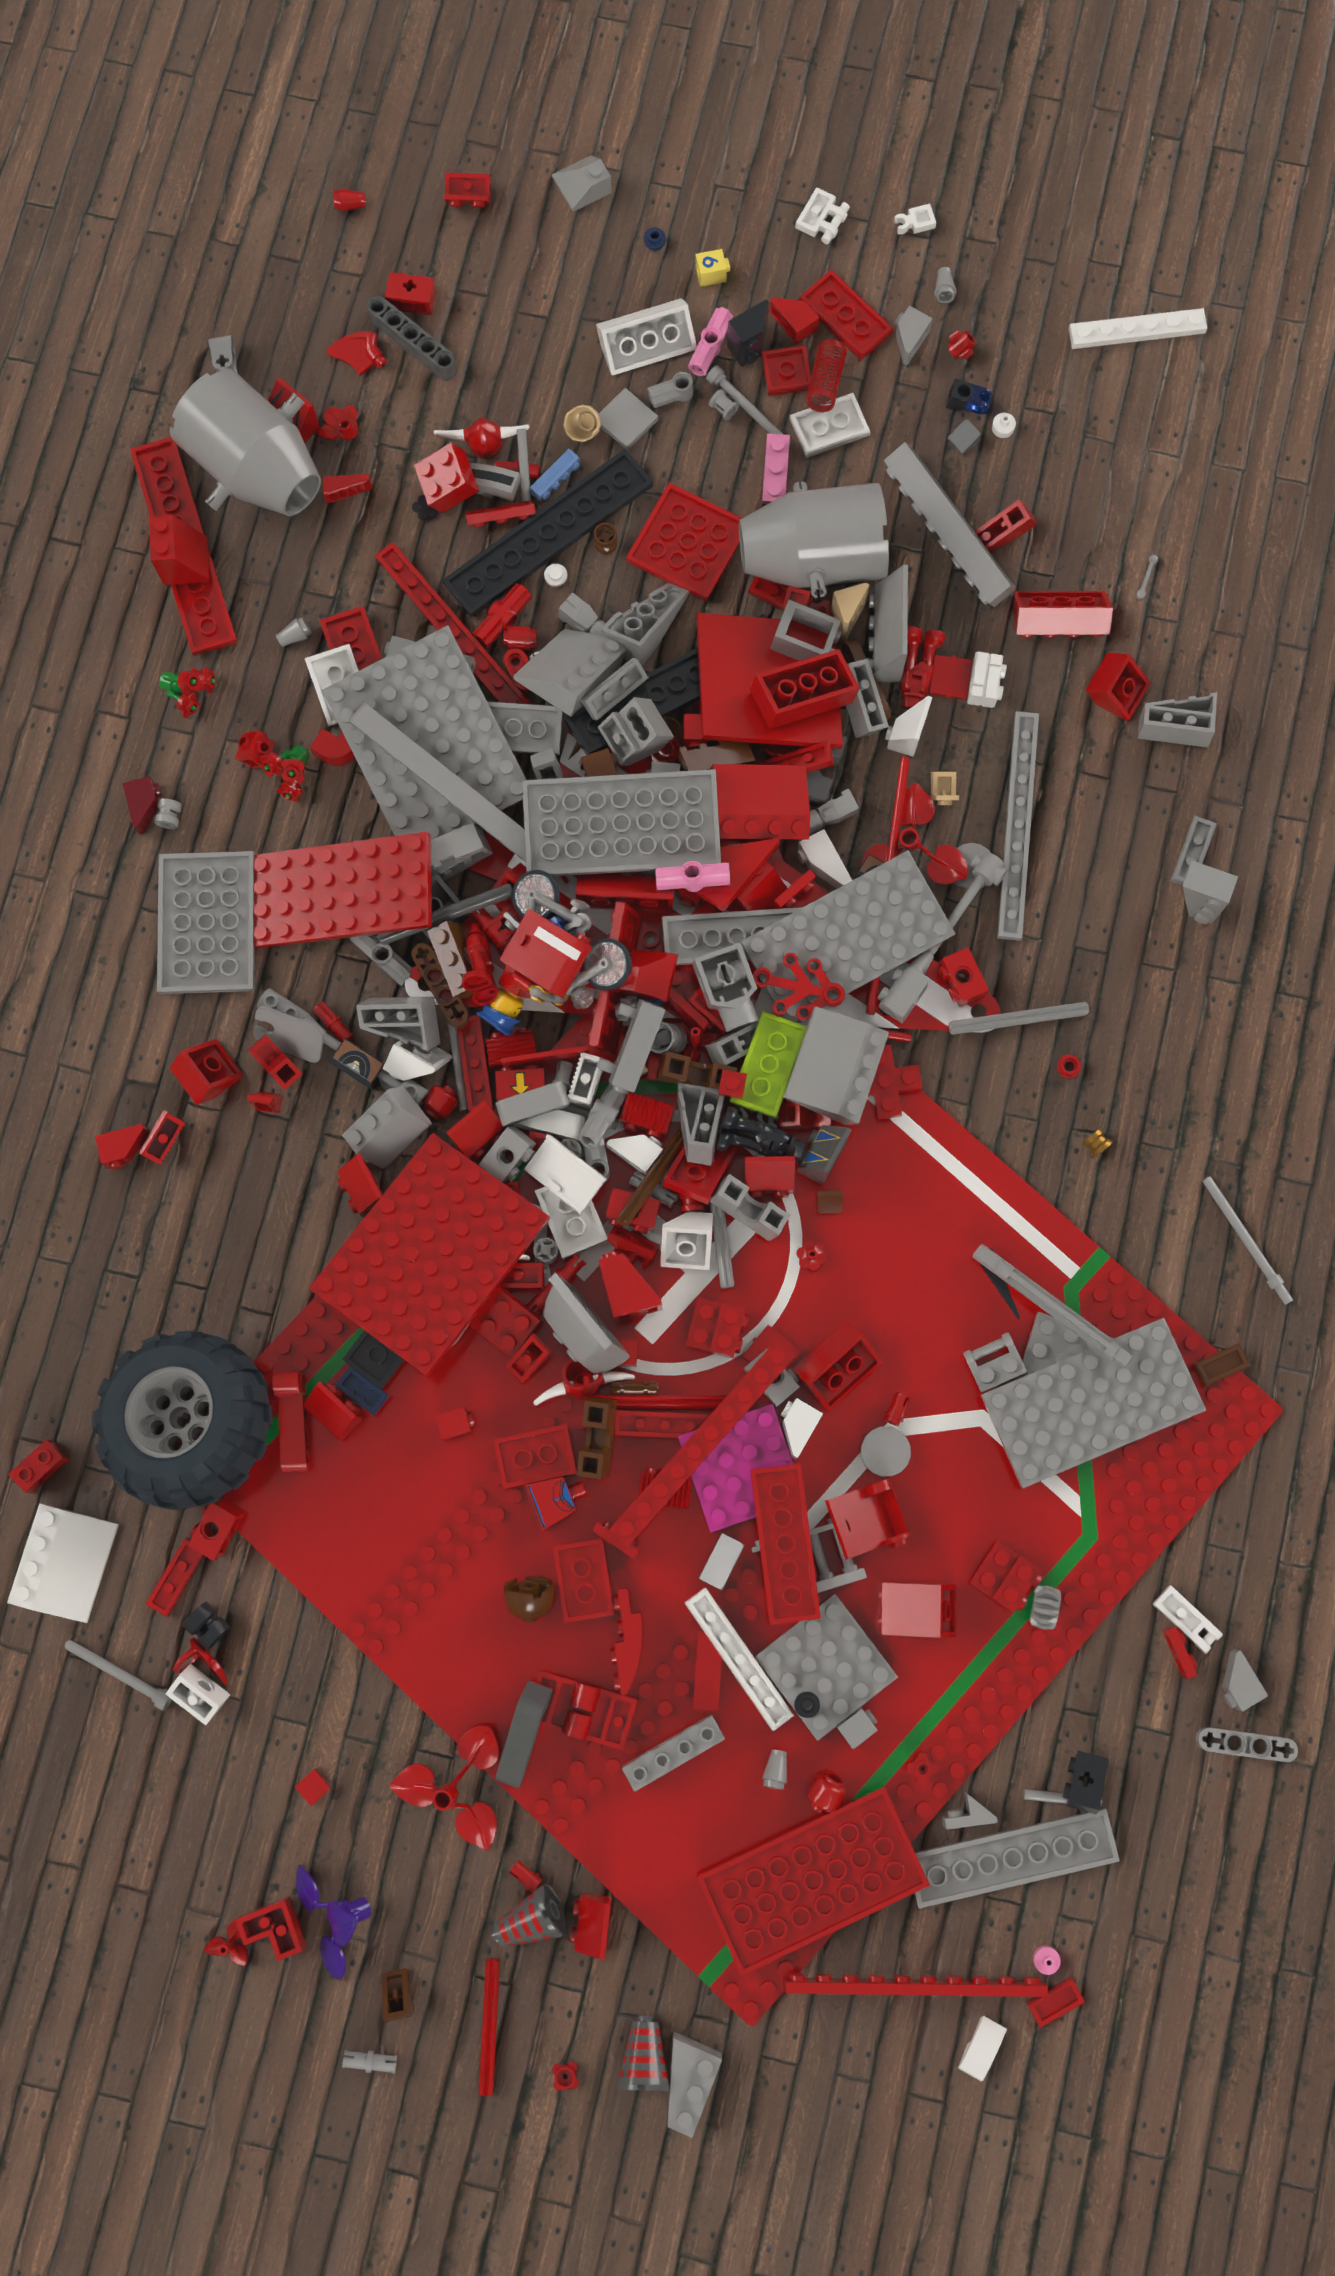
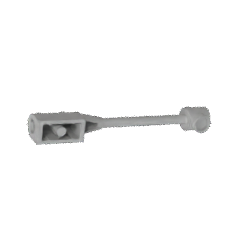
[877,852,1007,1024]
[257,988,429,1108]

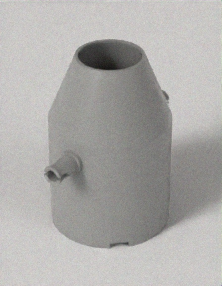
[170,367,321,516]
[739,481,889,598]

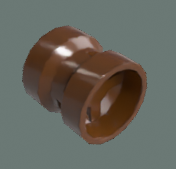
[594,523,617,554]

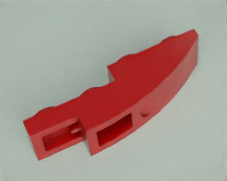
[610,1588,643,1696]

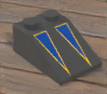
[796,1125,852,1185]

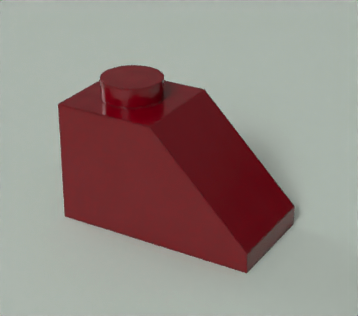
[122,776,162,834]

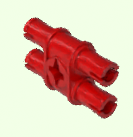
[469,899,523,952]

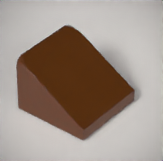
[817,1190,843,1213]

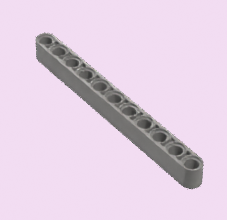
[349,702,557,881]

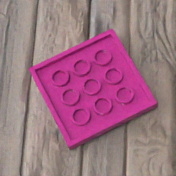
[678,1404,793,1533]

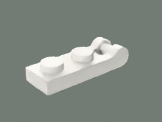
[1152,1585,1223,1654]

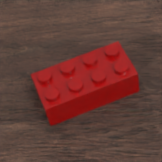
[750,649,860,729]

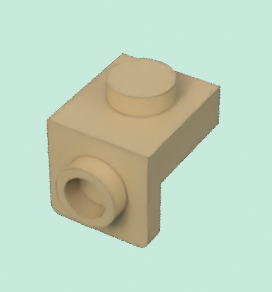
[931,772,959,805]

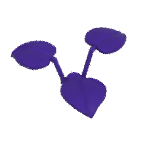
[296,1864,371,1981]

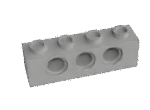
[622,1714,725,1792]

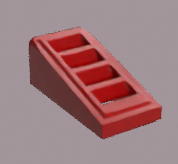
[323,474,372,503]
[247,1092,283,1113]

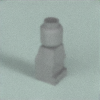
[558,593,606,636]
[810,789,859,834]

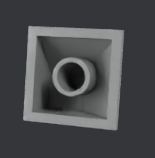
[552,155,612,212]

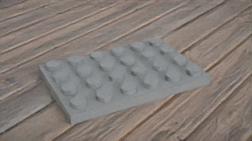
[157,851,255,994]

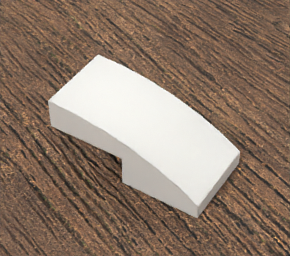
[958,2016,1007,2081]

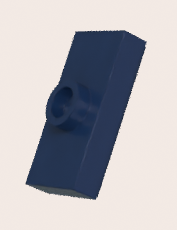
[335,1366,390,1416]

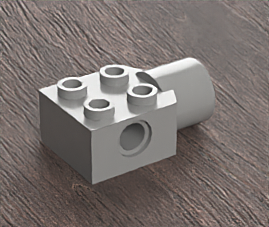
[692,943,759,1032]

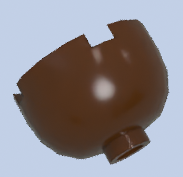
[504,1576,555,1622]

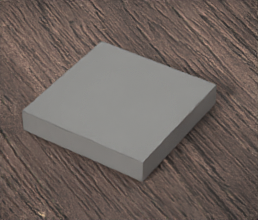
[599,388,658,450]

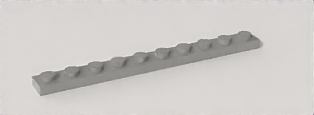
[997,711,1039,941]

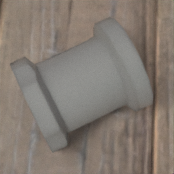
[709,389,739,421]

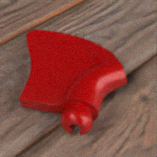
[326,331,387,376]

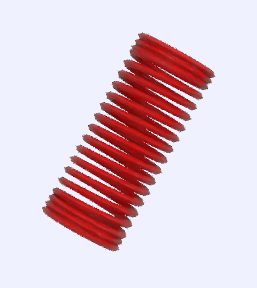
[806,339,847,413]

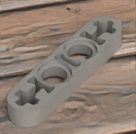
[1196,1727,1298,1762]

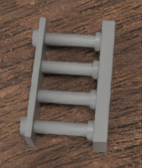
[751,1518,867,1593]

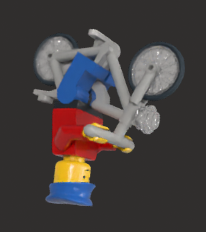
[476,870,632,1036]

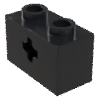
[1063,1751,1109,1815]

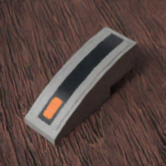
[470,463,520,502]

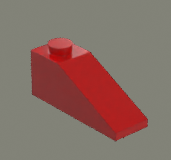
[974,499,1038,552]

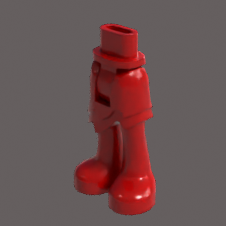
[901,626,946,710]
[462,923,498,1005]

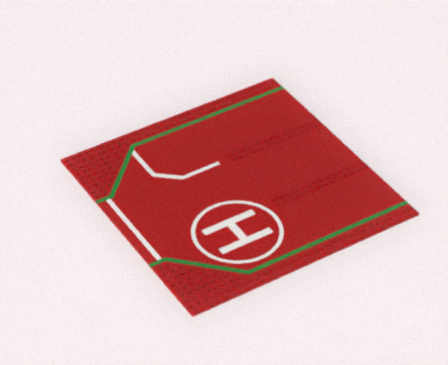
[175,1014,1283,2026]

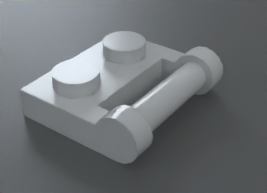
[963,1332,1028,1394]

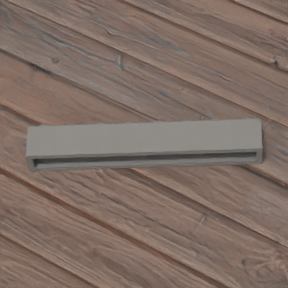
[884,442,1016,607]

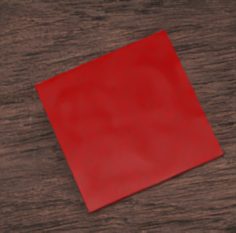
[696,613,843,749]

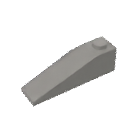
[601,583,690,666]

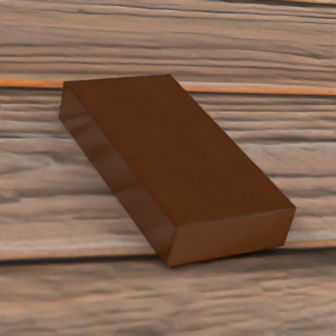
[1193,1343,1250,1387]

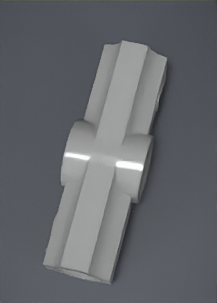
[350,934,412,988]
[578,1083,629,1148]

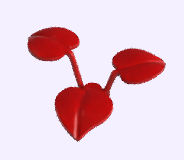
[860,783,968,885]
[389,1725,500,1851]

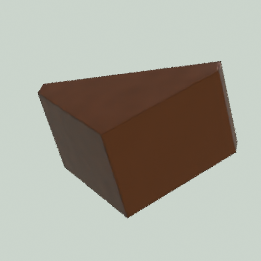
[381,1968,415,2023]

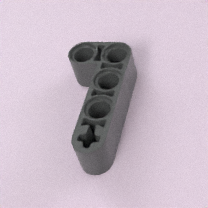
[495,1680,553,1789]

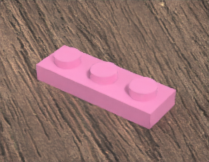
[762,433,790,504]

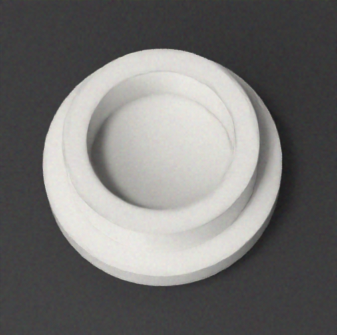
[544,564,567,587]

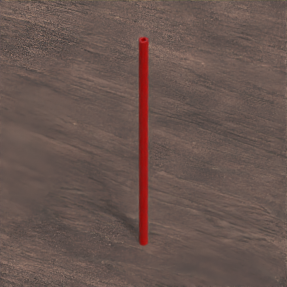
[865,756,910,1015]

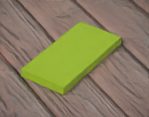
[730,1010,807,1119]

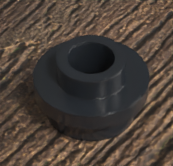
[794,1691,820,1718]

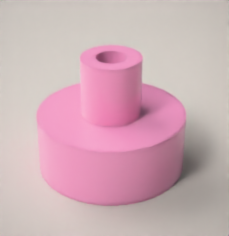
[1033,1946,1061,1975]

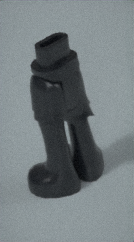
[716,1107,805,1160]

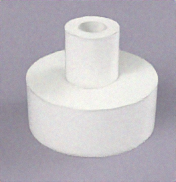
[992,413,1016,438]

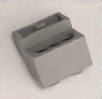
[598,697,674,766]

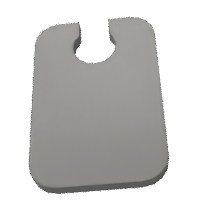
[254,1006,324,1063]

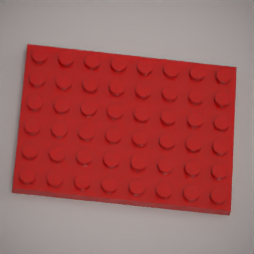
[309,1133,550,1377]

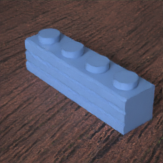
[530,449,580,503]

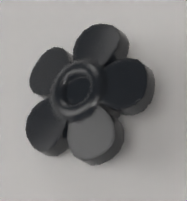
[412,495,438,520]

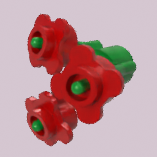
[159,667,216,719]
[259,745,310,802]

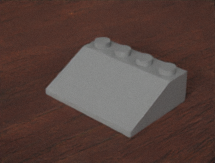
[868,565,908,683]
[513,629,627,716]
[783,1007,889,1125]

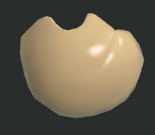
[564,405,601,442]

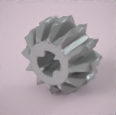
[1030,1585,1061,1630]

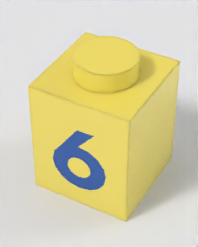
[696,249,730,287]

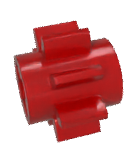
[947,330,976,360]

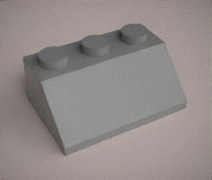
[342,1086,432,1169]

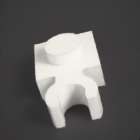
[894,204,936,234]

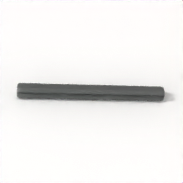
[378,884,513,945]

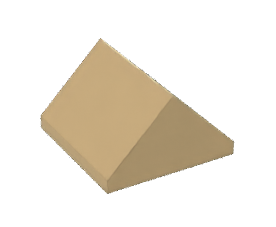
[831,583,869,643]

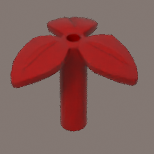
[678,1025,718,1062]
[204,1919,248,1966]

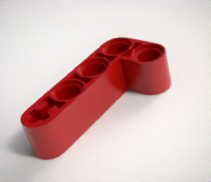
[272,1371,310,1473]

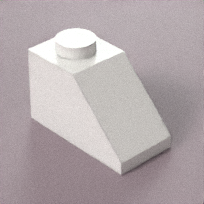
[606,1135,663,1176]

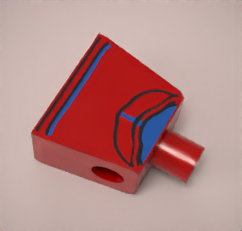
[524,1477,587,1531]

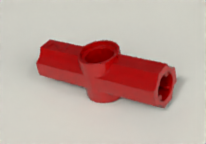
[472,583,532,649]

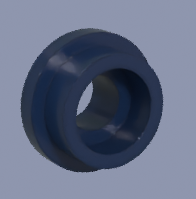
[644,228,666,251]

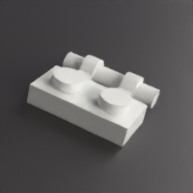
[795,187,850,244]

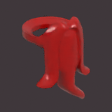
[173,1638,227,1686]

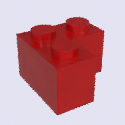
[235,1895,307,1961]

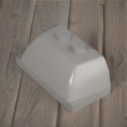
[543,1273,630,1374]

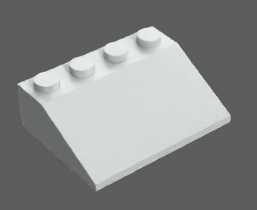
[7,1503,119,1623]

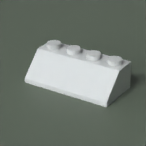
[596,298,697,376]

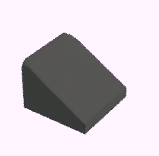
[947,418,981,455]

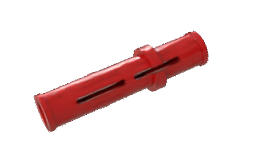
[525,1253,586,1315]

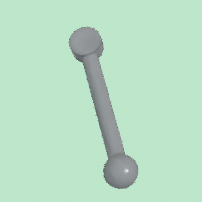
[1136,555,1158,600]

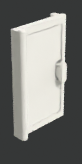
[524,1134,607,1214]

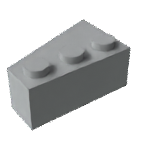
[431,823,493,881]
[1182,860,1238,924]
[356,997,440,1051]
[668,2031,722,2138]

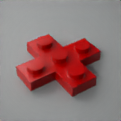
[868,1044,922,1120]

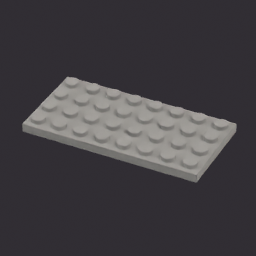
[522,769,721,878]
[740,850,955,1022]
[981,1318,1206,1489]

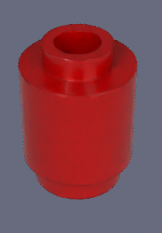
[503,626,537,651]

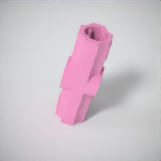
[688,307,734,377]
[655,861,730,892]

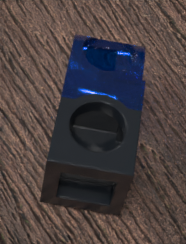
[946,379,993,415]

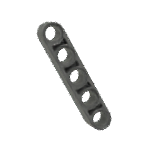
[367,296,457,380]

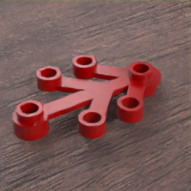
[753,953,845,1021]

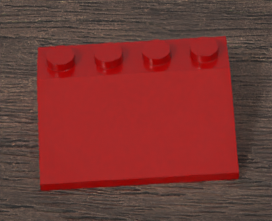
[712,764,810,840]

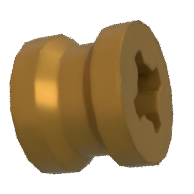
[1082,1128,1113,1158]

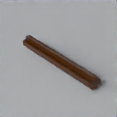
[617,1129,684,1227]

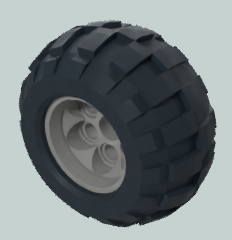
[92,1331,273,1510]

